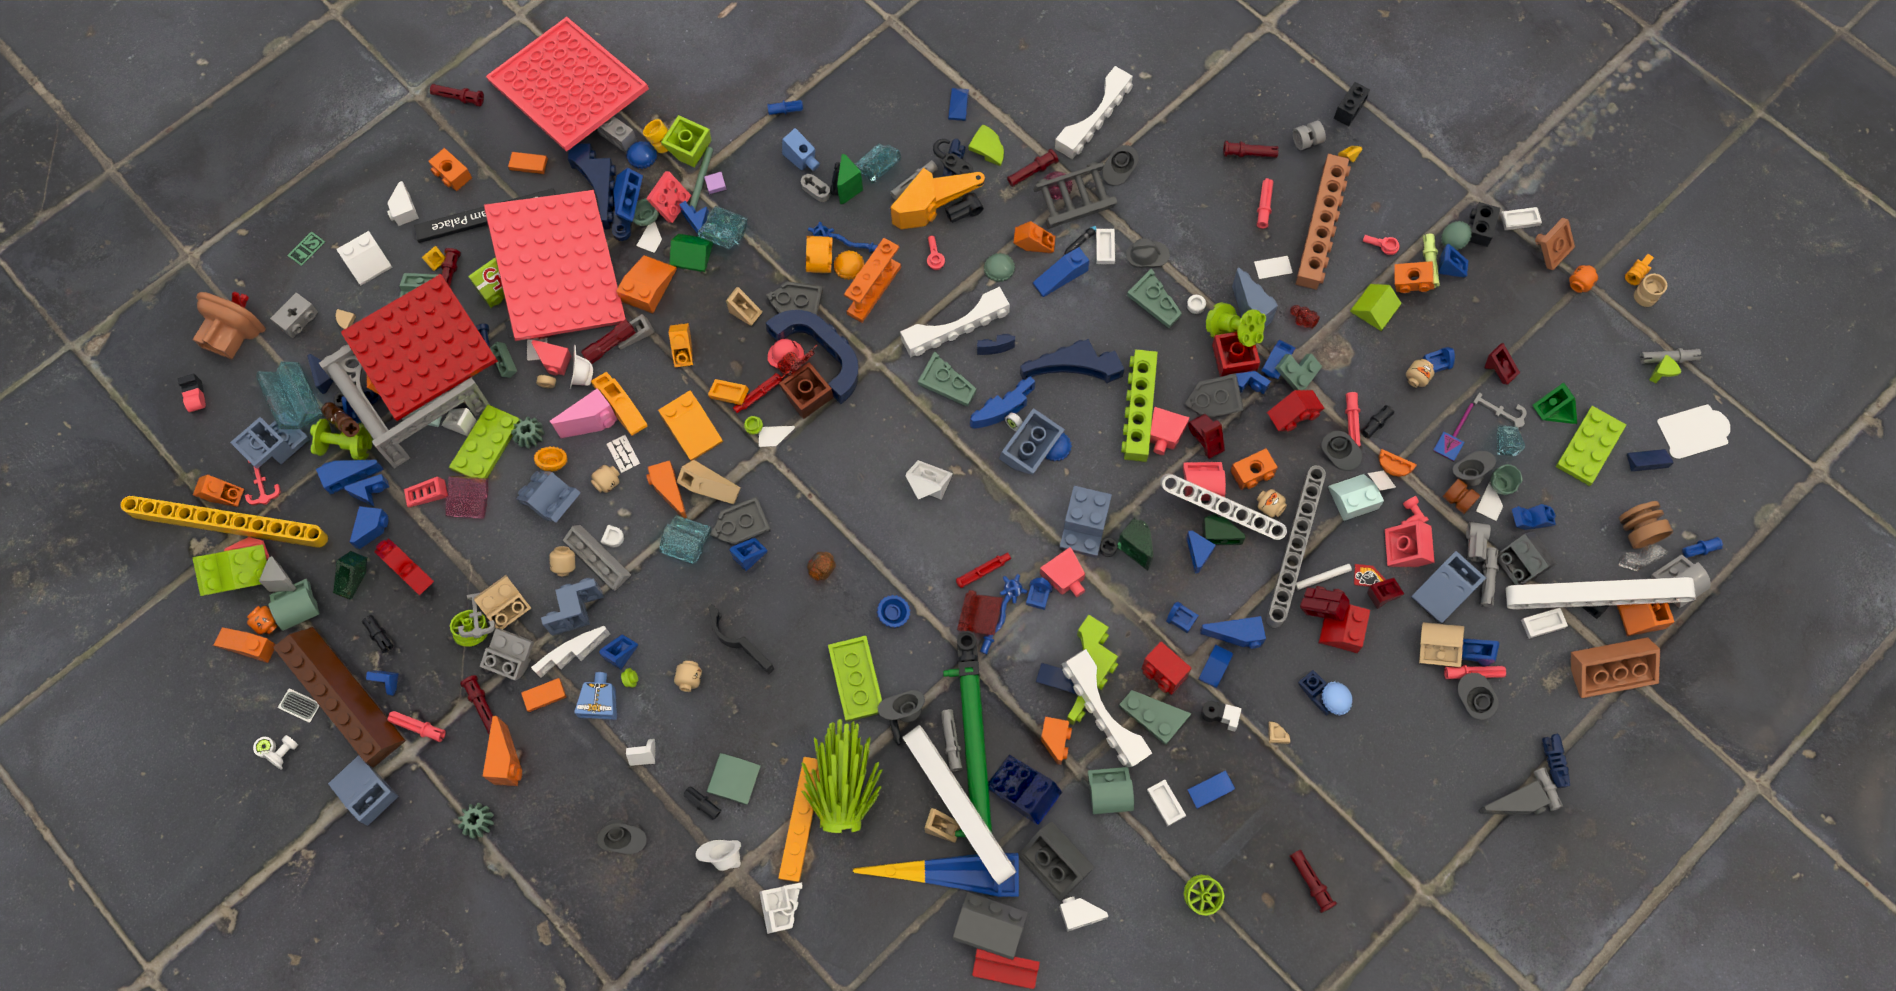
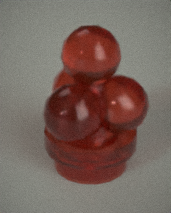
[1290,305,1320,329]

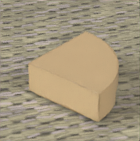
[336,309,356,330]
[1268,722,1290,744]

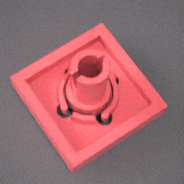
[646,171,692,223]

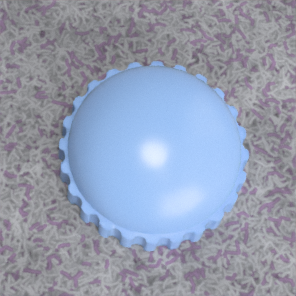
[1322,681,1352,716]

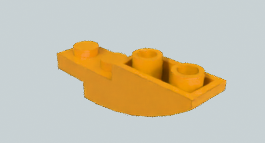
[591,372,648,436]

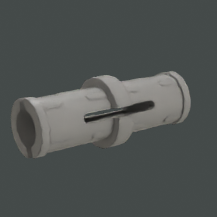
[1533,767,1563,811]

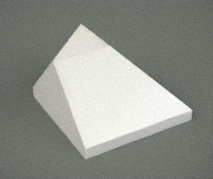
[906,460,953,500]

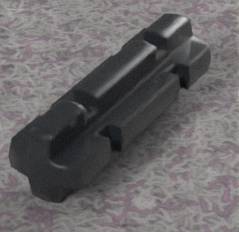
[830,162,840,196]

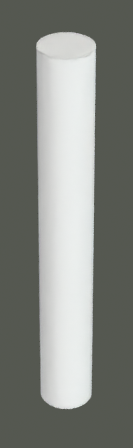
[1295,564,1352,590]

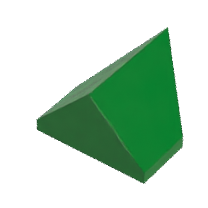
[1532,383,1577,424]

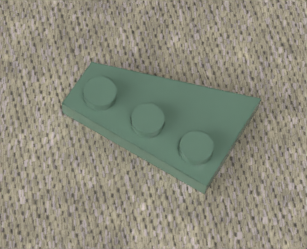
[1127,268,1182,328]
[918,351,976,407]
[1119,690,1191,745]

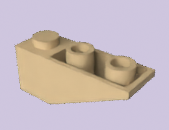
[677,460,741,504]

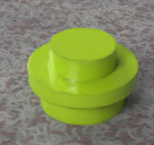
[744,416,763,435]
[621,668,638,688]

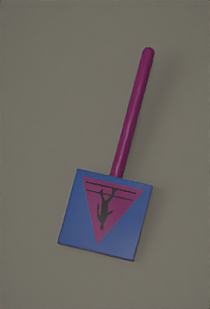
[1433,403,1473,461]

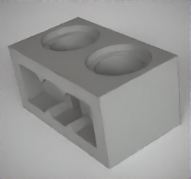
[597,116,637,153]

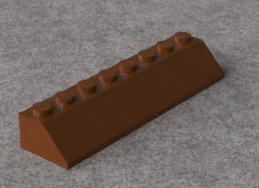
[273,627,406,768]

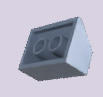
[999,408,1065,475]

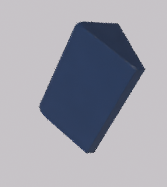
[1627,449,1673,472]

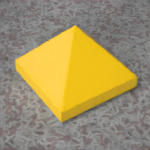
[1338,146,1362,162]
[422,246,445,271]

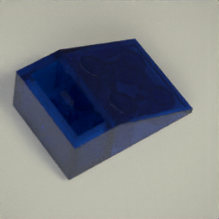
[988,754,1062,825]

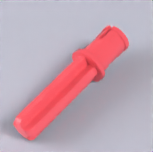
[1257,178,1273,229]
[1345,392,1361,447]
[1444,665,1506,679]
[387,711,446,742]

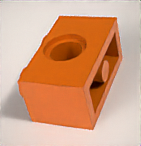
[428,148,472,191]
[1395,261,1434,293]
[1230,448,1278,490]

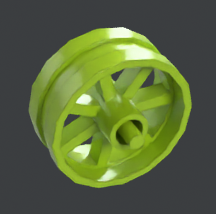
[450,610,488,647]
[1183,874,1224,916]

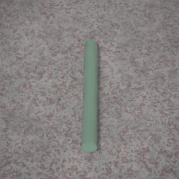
[689,147,713,210]

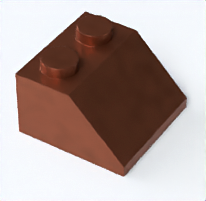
[779,362,833,419]

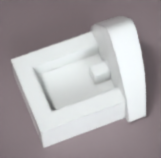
[626,739,655,766]

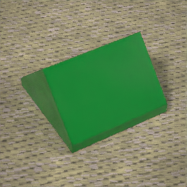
[837,154,863,204]
[670,234,714,272]

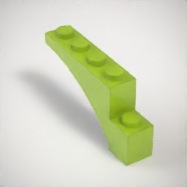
[1067,615,1119,726]

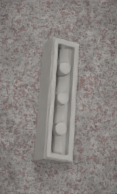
[563,525,631,591]

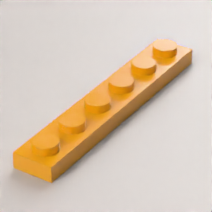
[779,757,820,883]

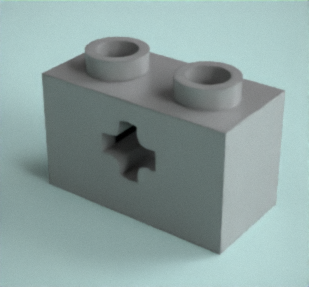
[270,293,318,338]

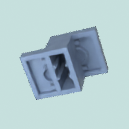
[230,413,310,469]
[516,470,581,523]
[1059,486,1112,558]
[541,578,604,636]

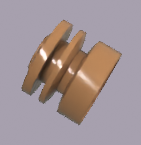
[1619,501,1673,549]

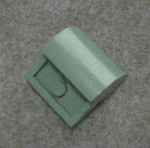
[268,578,319,631]
[1087,767,1134,814]

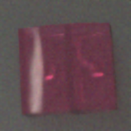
[446,476,488,518]

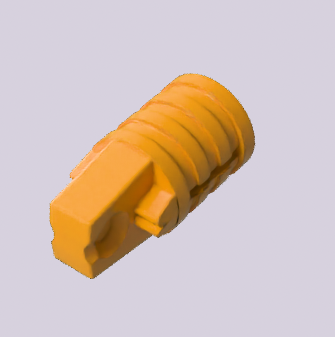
[1625,254,1654,285]

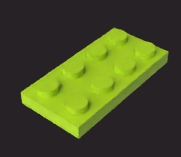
[449,404,520,485]
[1555,406,1626,486]
[828,636,882,722]

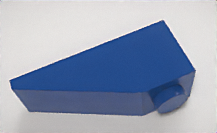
[613,168,643,222]
[1033,247,1089,297]
[316,460,384,495]
[1200,616,1266,649]

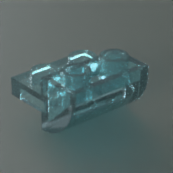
[855,143,901,183]
[698,206,748,249]
[659,515,711,564]

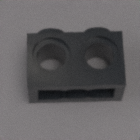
[1334,82,1370,127]
[1468,202,1501,247]

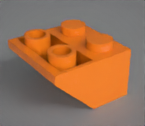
[1617,603,1675,636]

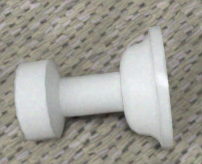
[262,735,298,770]

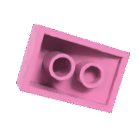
[550,389,617,438]

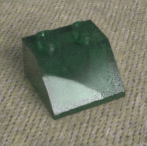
[1117,517,1154,571]

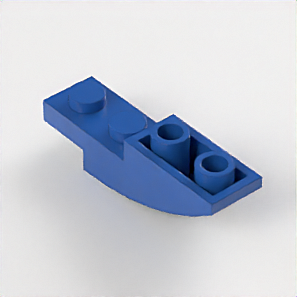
[970,377,1035,429]

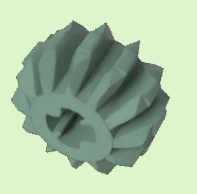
[511,416,545,449]
[458,803,494,839]

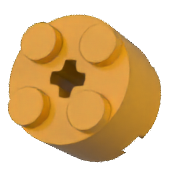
[806,236,832,273]

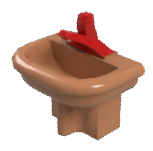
[193,292,266,359]

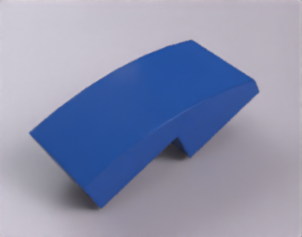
[1188,770,1235,808]

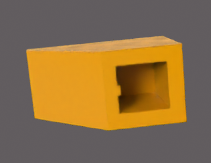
[668,323,693,367]

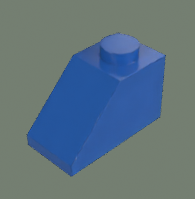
[350,506,389,549]

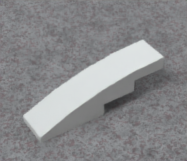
[531,626,610,678]

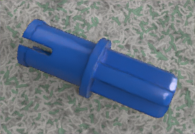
[768,100,803,115]
[1682,537,1723,558]

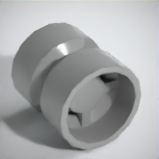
[1293,120,1326,150]

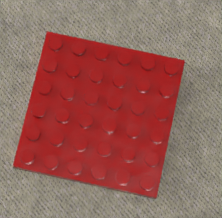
[341,274,498,421]

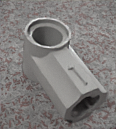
[1466,522,1491,562]

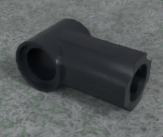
[945,192,984,223]

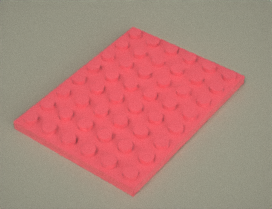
[486,17,649,152]
[484,190,626,341]

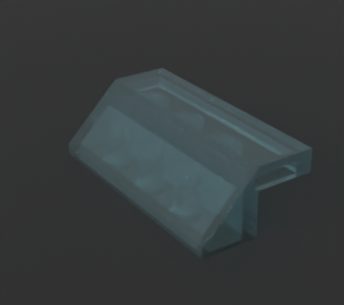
[256,361,323,430]

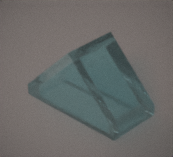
[1497,425,1525,456]

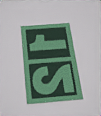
[287,232,325,266]

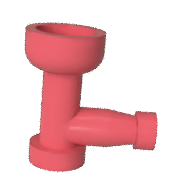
[1401,496,1429,525]

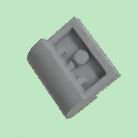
[1651,555,1711,608]
[480,628,534,680]

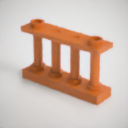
[844,238,901,323]

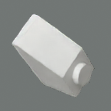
[387,181,419,226]
[1059,897,1108,932]

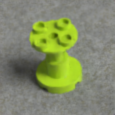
[1206,302,1266,347]
[310,419,373,460]

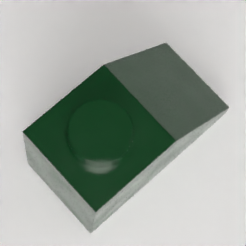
[1202,514,1245,545]

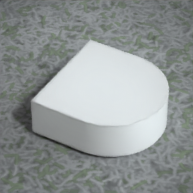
[601,525,624,547]

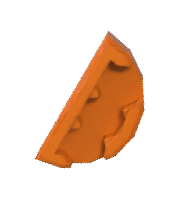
[1379,449,1417,477]

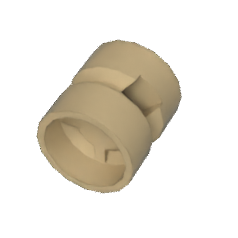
[1634,273,1667,307]

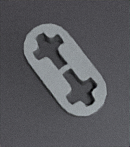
[801,174,831,202]

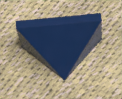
[307,354,333,394]

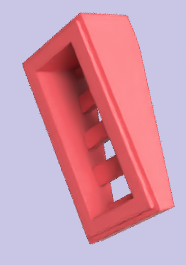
[404,477,448,507]

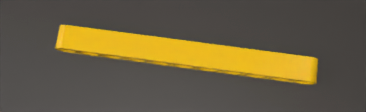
[121,496,328,548]

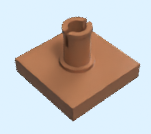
[1535,218,1575,270]

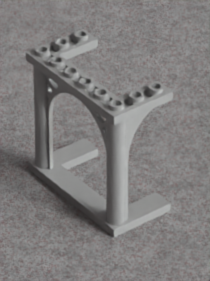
[319,345,490,469]

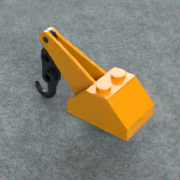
[891,139,985,230]

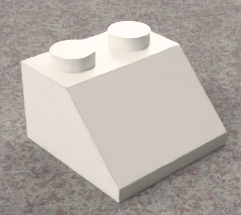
[337,231,392,286]

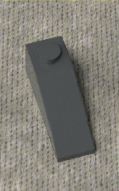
[1479,780,1551,815]

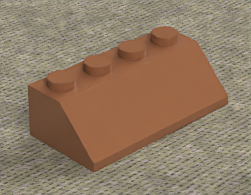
[1571,637,1660,698]

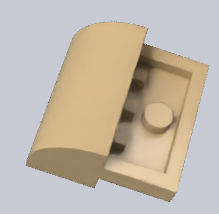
[473,575,531,629]
[1419,622,1464,667]

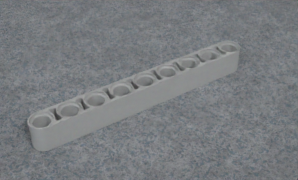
[1266,465,1326,628]

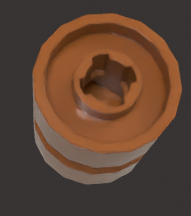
[1443,479,1481,514]

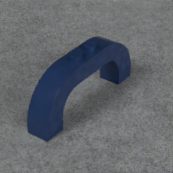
[766,310,859,404]

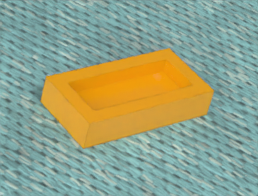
[708,379,749,405]

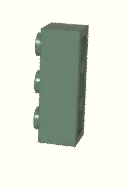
[490,342,517,378]

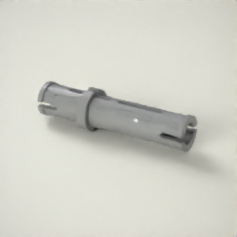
[890,160,938,200]
[1640,348,1701,364]
[1480,547,1499,607]
[940,709,963,772]

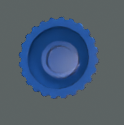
[626,141,657,169]
[1046,433,1072,462]
[876,595,910,628]

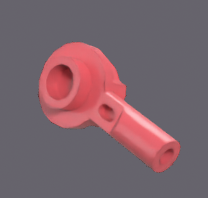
[1363,235,1400,255]
[927,236,945,270]

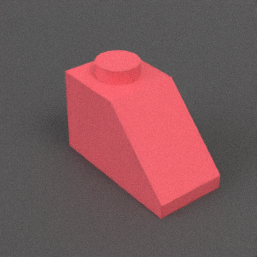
[532,340,572,376]

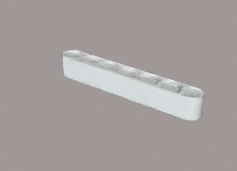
[1160,473,1287,540]

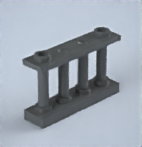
[1033,162,1117,229]

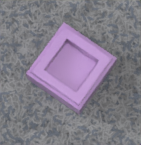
[704,172,727,194]

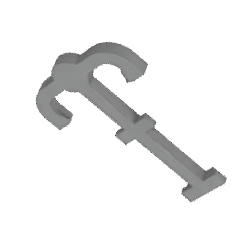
[1473,392,1527,435]
[458,593,495,638]

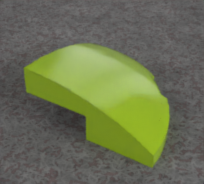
[969,125,1004,166]

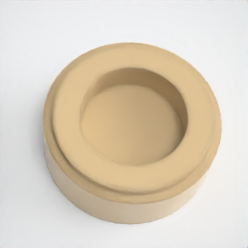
[536,375,556,388]

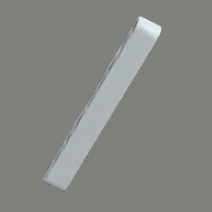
[1505,577,1696,609]
[903,725,1016,885]

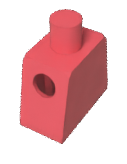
[1150,407,1189,455]
[1040,547,1086,597]

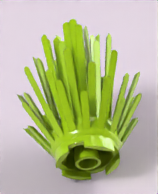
[801,719,883,833]

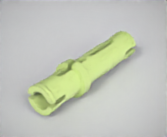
[1423,234,1440,288]

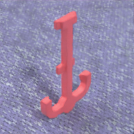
[245,461,280,505]

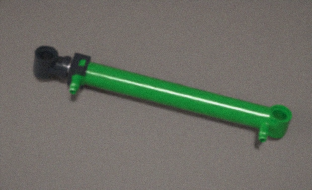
[943,631,992,850]

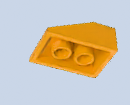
[658,391,723,461]

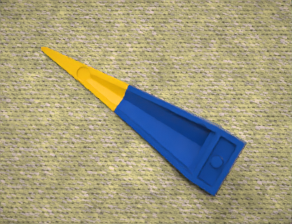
[853,853,1019,897]

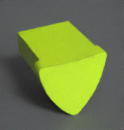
[1649,355,1681,383]

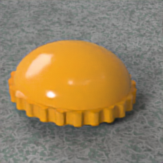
[834,250,864,280]
[534,446,567,472]

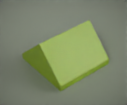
[1350,284,1402,331]

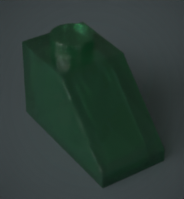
[333,551,368,600]

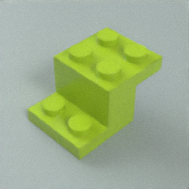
[192,544,267,596]

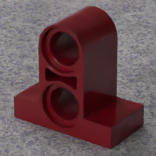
[1188,414,1225,459]

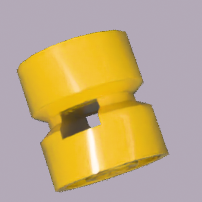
[643,119,669,153]

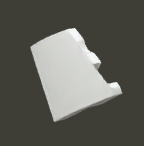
[759,882,802,934]

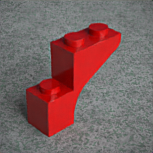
[374,538,434,595]

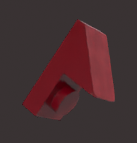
[1484,343,1520,384]
[1367,578,1404,609]

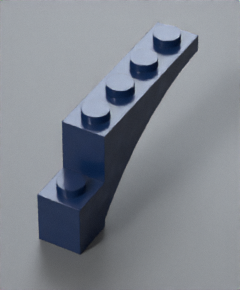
[568,143,616,229]
[1020,339,1124,384]

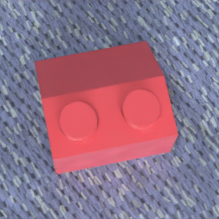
[1385,520,1435,567]

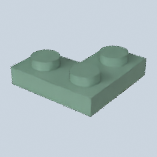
[1275,353,1322,390]

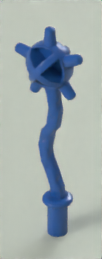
[808,222,877,252]
[980,574,1027,655]

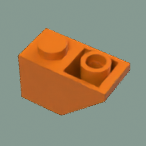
[1013,221,1055,253]
[193,474,244,507]
[1041,717,1072,765]

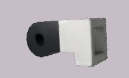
[1201,701,1241,732]

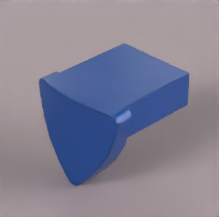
[1423,347,1455,373]
[1026,577,1053,610]
[1166,602,1199,633]
[366,670,399,696]

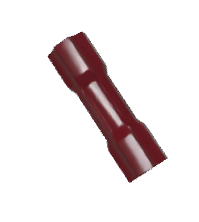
[581,319,636,364]

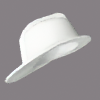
[570,345,593,389]
[695,840,741,871]

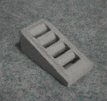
[617,314,655,349]

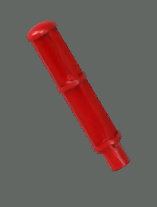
[733,373,782,413]
[956,552,1011,588]

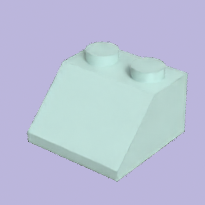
[1328,474,1384,521]

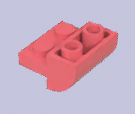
[1183,462,1226,501]

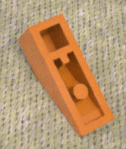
[646,460,687,519]
[214,627,276,663]

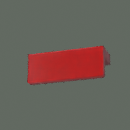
[972,949,1040,989]

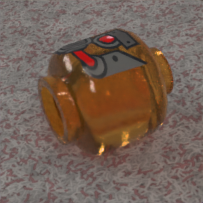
[807,552,836,581]

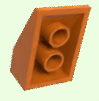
[616,255,677,314]
[483,716,522,786]

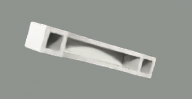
[1055,66,1133,159]
[900,287,1010,357]
[1061,649,1152,767]

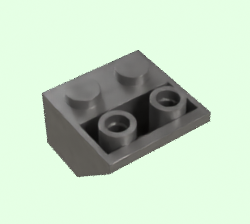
[1497,532,1557,585]

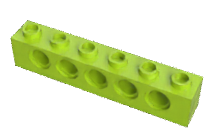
[1121,349,1158,462]

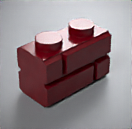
[1300,586,1350,621]

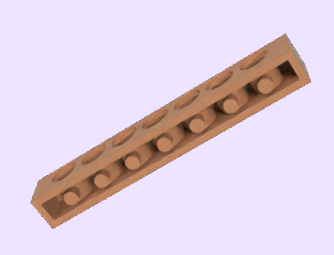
[1295,154,1351,290]

